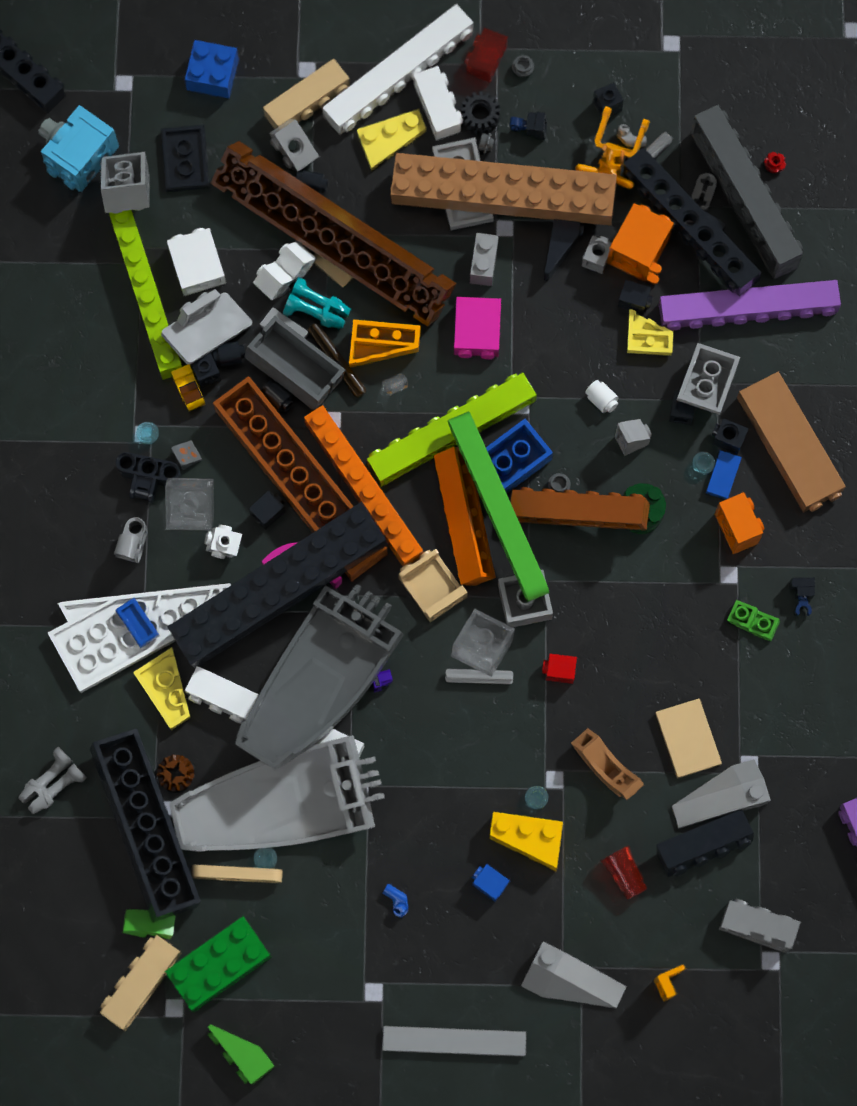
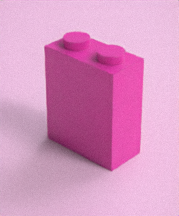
[454,297,501,359]

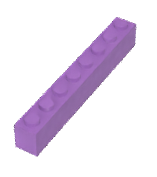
[659,280,841,331]

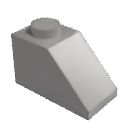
[615,419,652,456]

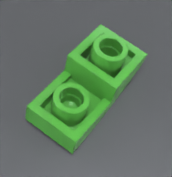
[727,600,780,641]
[122,910,176,939]

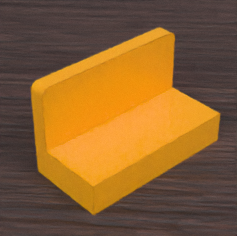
[654,965,685,1002]

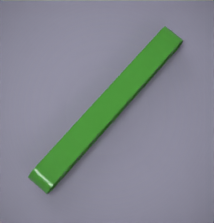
[448,411,549,602]

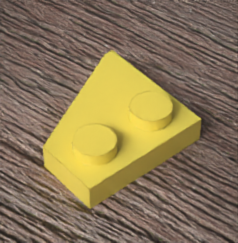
[627,310,673,356]

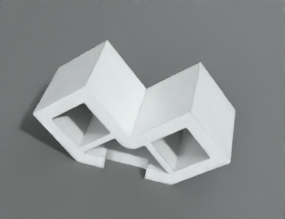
[253,241,316,300]

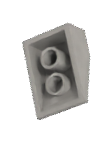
[677,343,740,415]

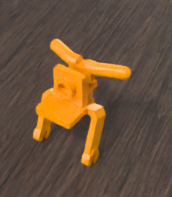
[576,106,650,189]

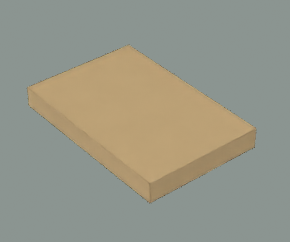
[655,698,722,779]

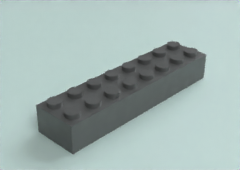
[691,105,803,280]

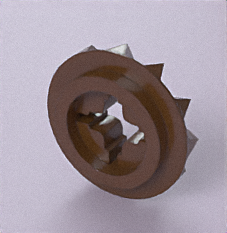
[157,754,194,792]

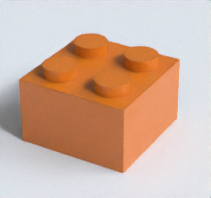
[714,492,764,554]

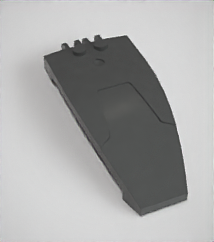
[235,584,404,770]

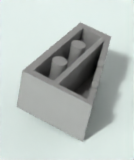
[719,899,800,953]

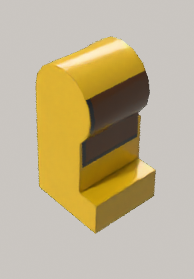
[171,365,205,411]

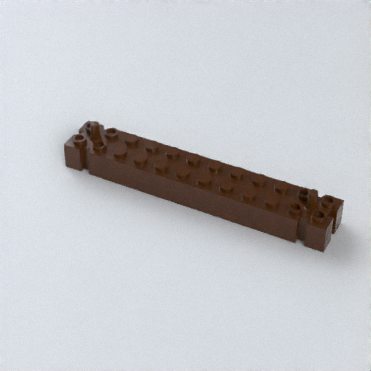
[210,141,457,326]

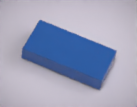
[706,450,742,500]
[115,598,160,648]

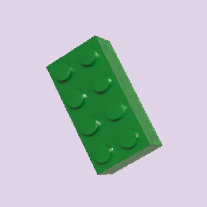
[165,916,272,1012]

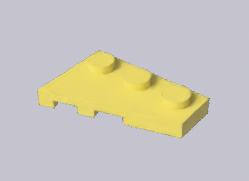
[357,109,426,171]
[133,647,191,730]

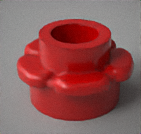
[764,152,786,173]

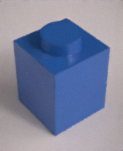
[472,864,510,902]

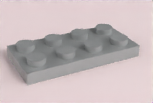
[432,138,493,230]

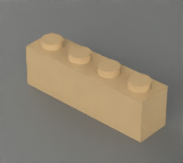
[263,59,350,129]
[100,935,182,1031]

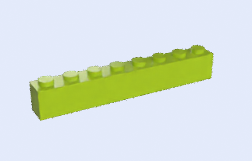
[109,210,182,380]
[367,373,537,487]

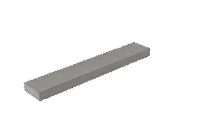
[383,1026,526,1056]

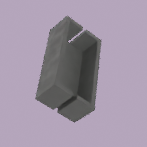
[245,316,345,411]

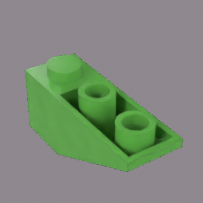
[208,1025,275,1085]

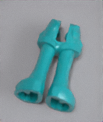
[283,277,351,329]

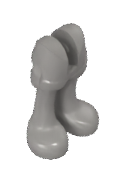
[18,747,87,814]

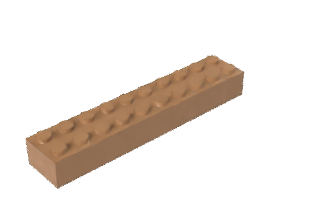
[391,153,617,226]

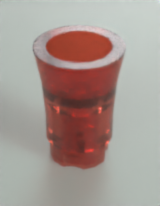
[600,845,647,900]

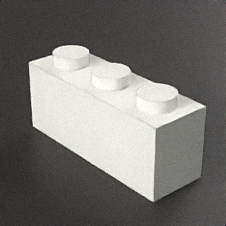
[414,66,463,140]

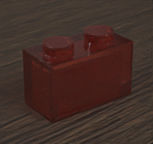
[465,28,508,83]

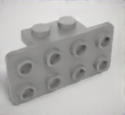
[161,289,252,365]

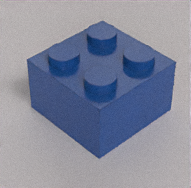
[185,40,239,98]

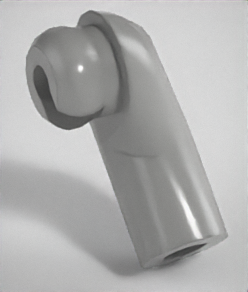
[616,124,646,147]

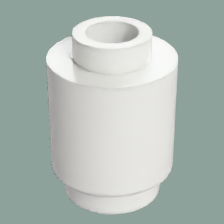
[585,380,618,413]

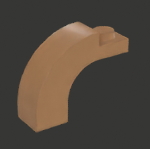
[571,728,644,800]

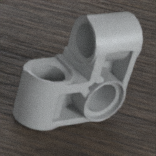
[114,517,148,563]

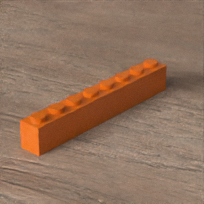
[304,405,423,566]

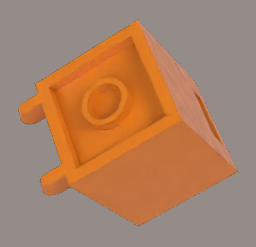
[607,203,674,285]

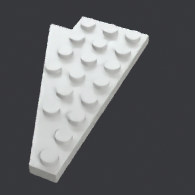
[48,583,231,693]

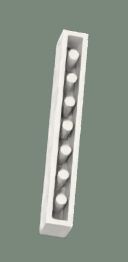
[323,4,473,134]
[185,666,364,757]

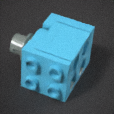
[38,105,119,192]

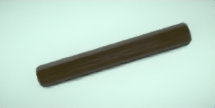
[308,323,367,398]

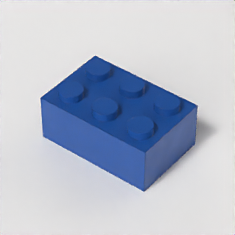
[486,419,553,494]

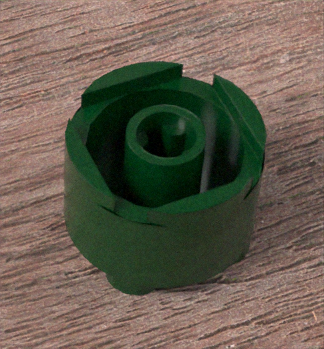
[623,483,666,534]

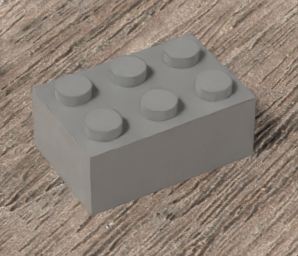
[101,152,150,213]

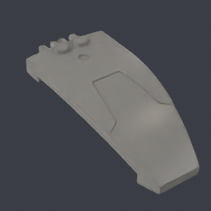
[169,735,385,851]

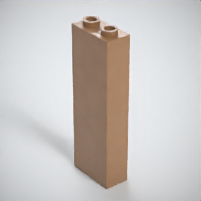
[737,371,846,512]

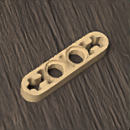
[191,865,282,883]

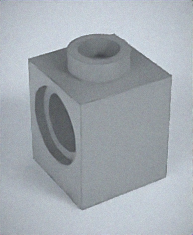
[582,236,612,274]

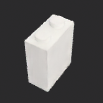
[167,228,226,296]

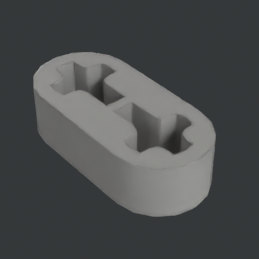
[691,173,717,212]

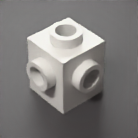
[204,525,242,559]

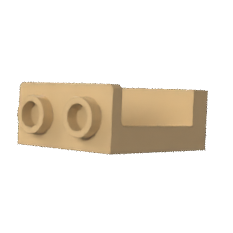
[399,549,468,622]

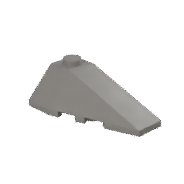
[672,760,770,829]
[521,942,626,1008]

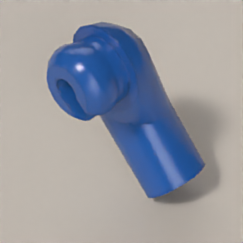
[383,883,409,917]

